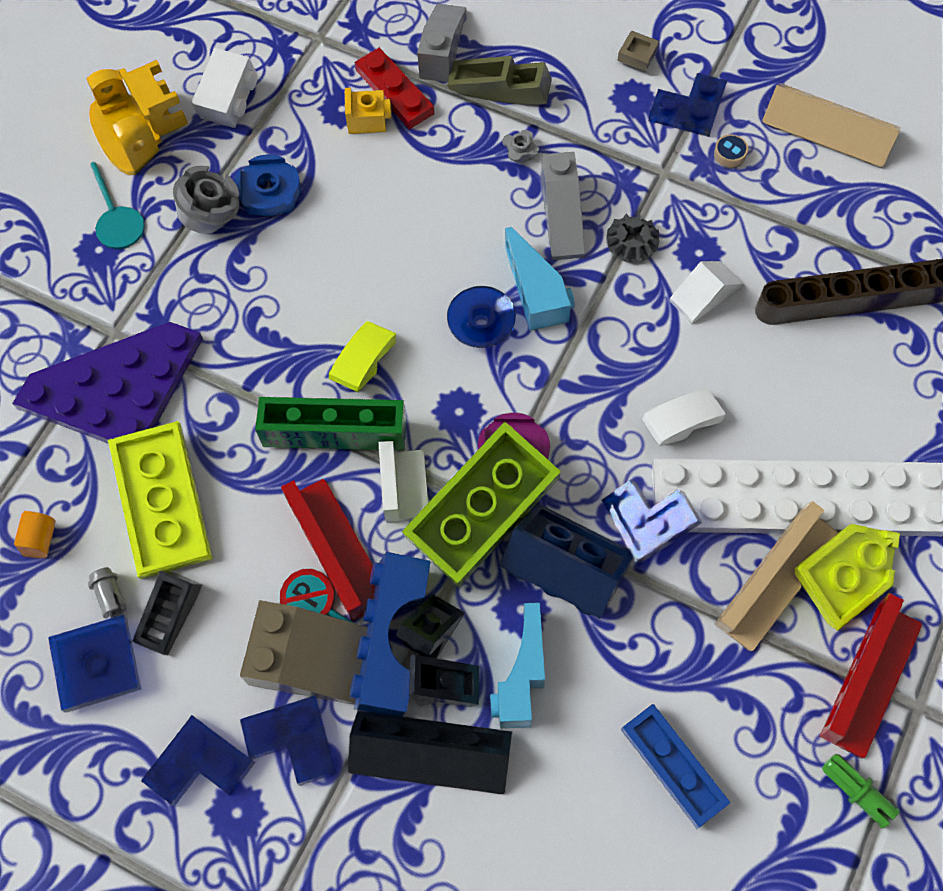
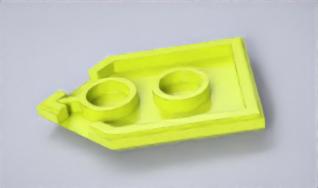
[795,524,900,631]

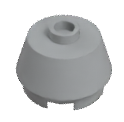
[173,166,239,234]

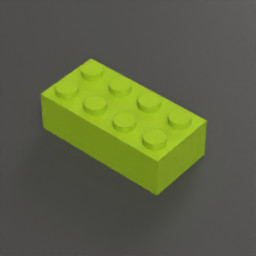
[401,422,561,587]

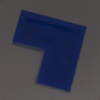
[648,73,727,137]
[601,480,702,563]
[240,695,337,786]
[141,715,255,806]

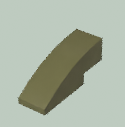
[447,56,552,105]

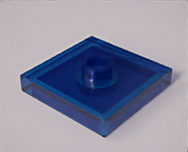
[48,615,142,713]

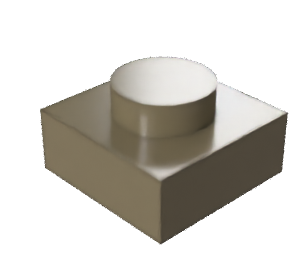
[617,30,660,72]

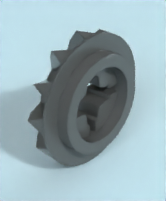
[606,213,659,262]

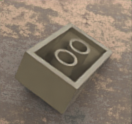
[240,600,368,705]

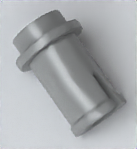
[88,567,127,618]

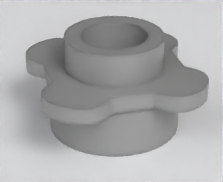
[502,130,539,163]

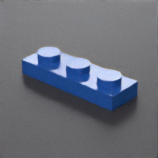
[621,704,731,829]

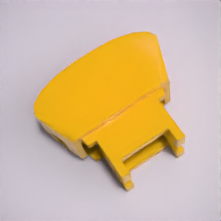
[86,60,188,175]

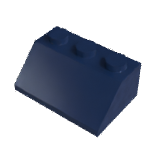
[499,503,636,619]

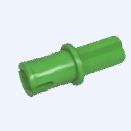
[822,754,900,829]

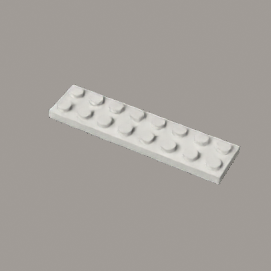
[652,459,943,536]

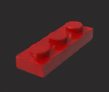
[354,47,435,130]

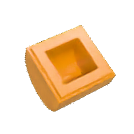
[14,511,56,558]

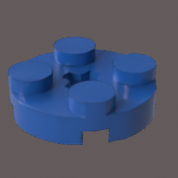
[234,154,301,216]

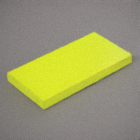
[108,421,213,579]

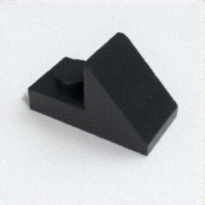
[396,594,465,658]
[409,655,479,707]

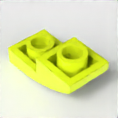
[329,321,396,392]

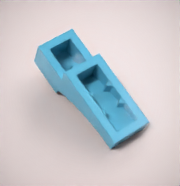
[490,603,545,729]

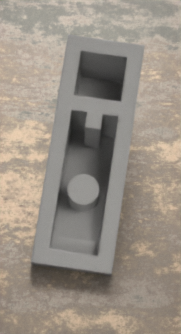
[417,3,467,82]
[540,152,585,260]

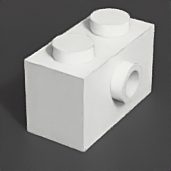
[191,48,257,128]

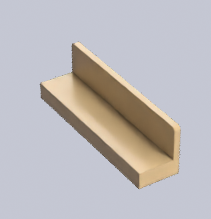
[762,83,901,167]
[714,501,839,651]

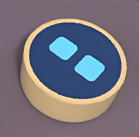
[714,134,748,168]

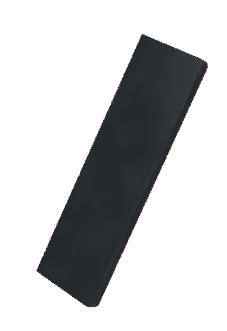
[348,711,512,794]

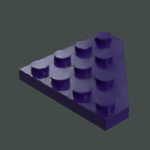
[12,322,203,443]

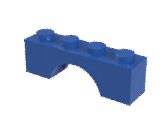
[350,552,431,716]

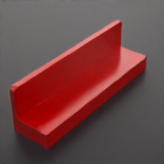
[281,479,375,622]
[819,593,922,759]

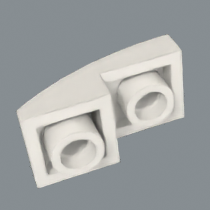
[641,387,726,446]

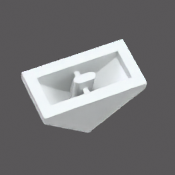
[669,261,743,324]

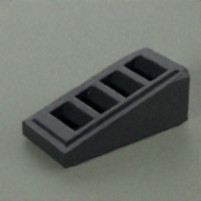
[132,570,203,655]

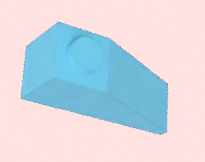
[505,227,575,331]

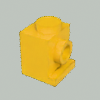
[345,88,392,134]

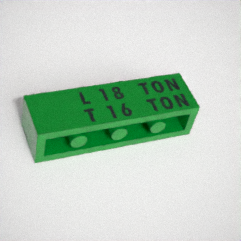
[255,397,407,451]

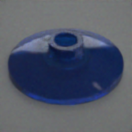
[447,286,516,348]

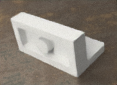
[378,441,428,523]

